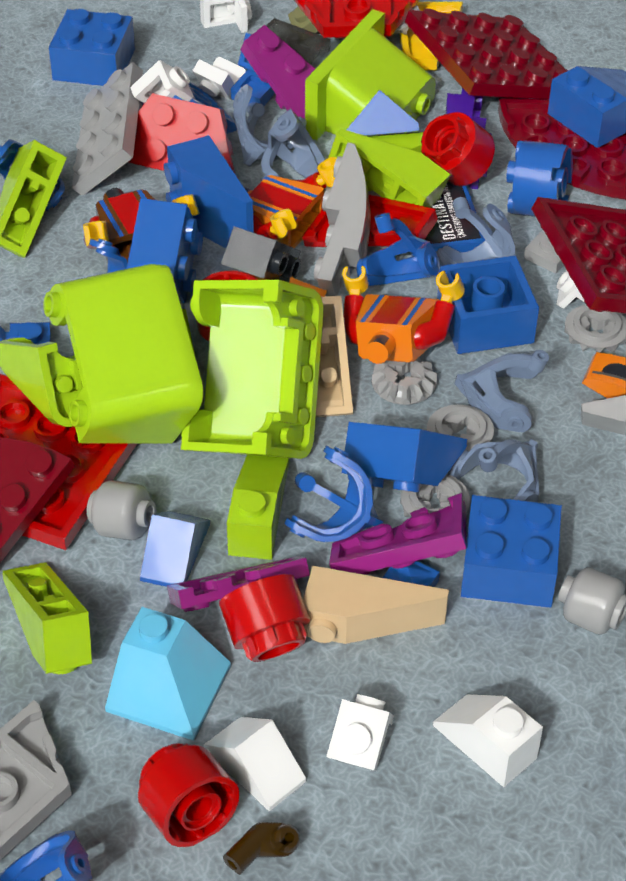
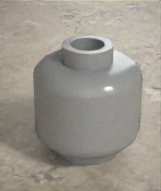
[87,480,156,541]
[558,567,626,635]

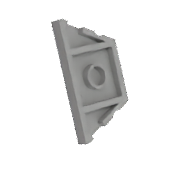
[0,700,71,860]

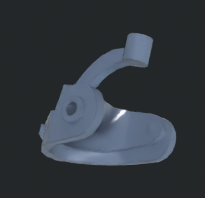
[233,84,306,166]
[261,108,325,181]
[436,197,515,266]
[454,349,549,433]
[449,439,539,503]

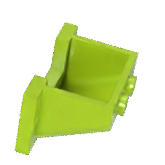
[305,9,436,141]

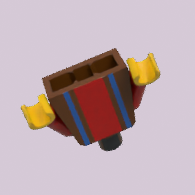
[83,188,199,264]

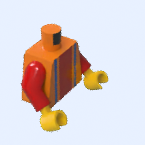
[244,157,337,248]
[342,266,465,364]

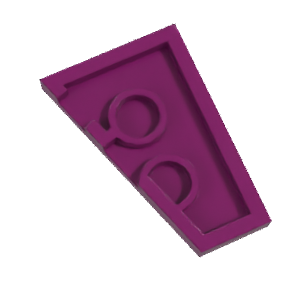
[240,25,315,119]
[329,493,466,575]
[166,556,310,612]

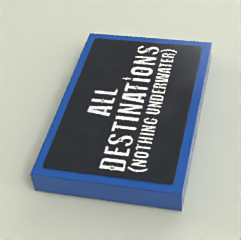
[410,181,485,257]

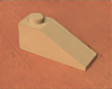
[316,296,353,417]
[303,566,449,644]

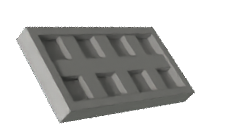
[72,62,143,195]

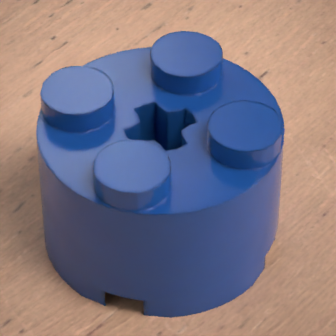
[506,141,573,217]

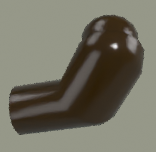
[223,822,300,875]

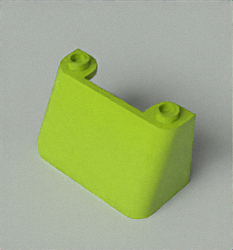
[43,264,203,444]
[181,280,323,459]
[0,309,195,427]

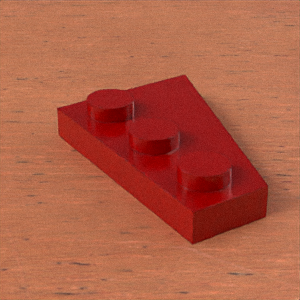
[302,195,438,247]

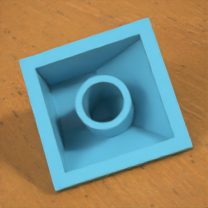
[105,607,231,741]

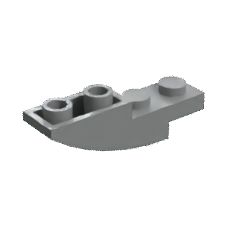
[314,142,371,296]

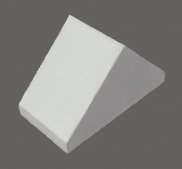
[203,717,306,812]

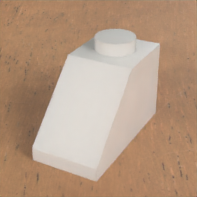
[433,694,543,787]

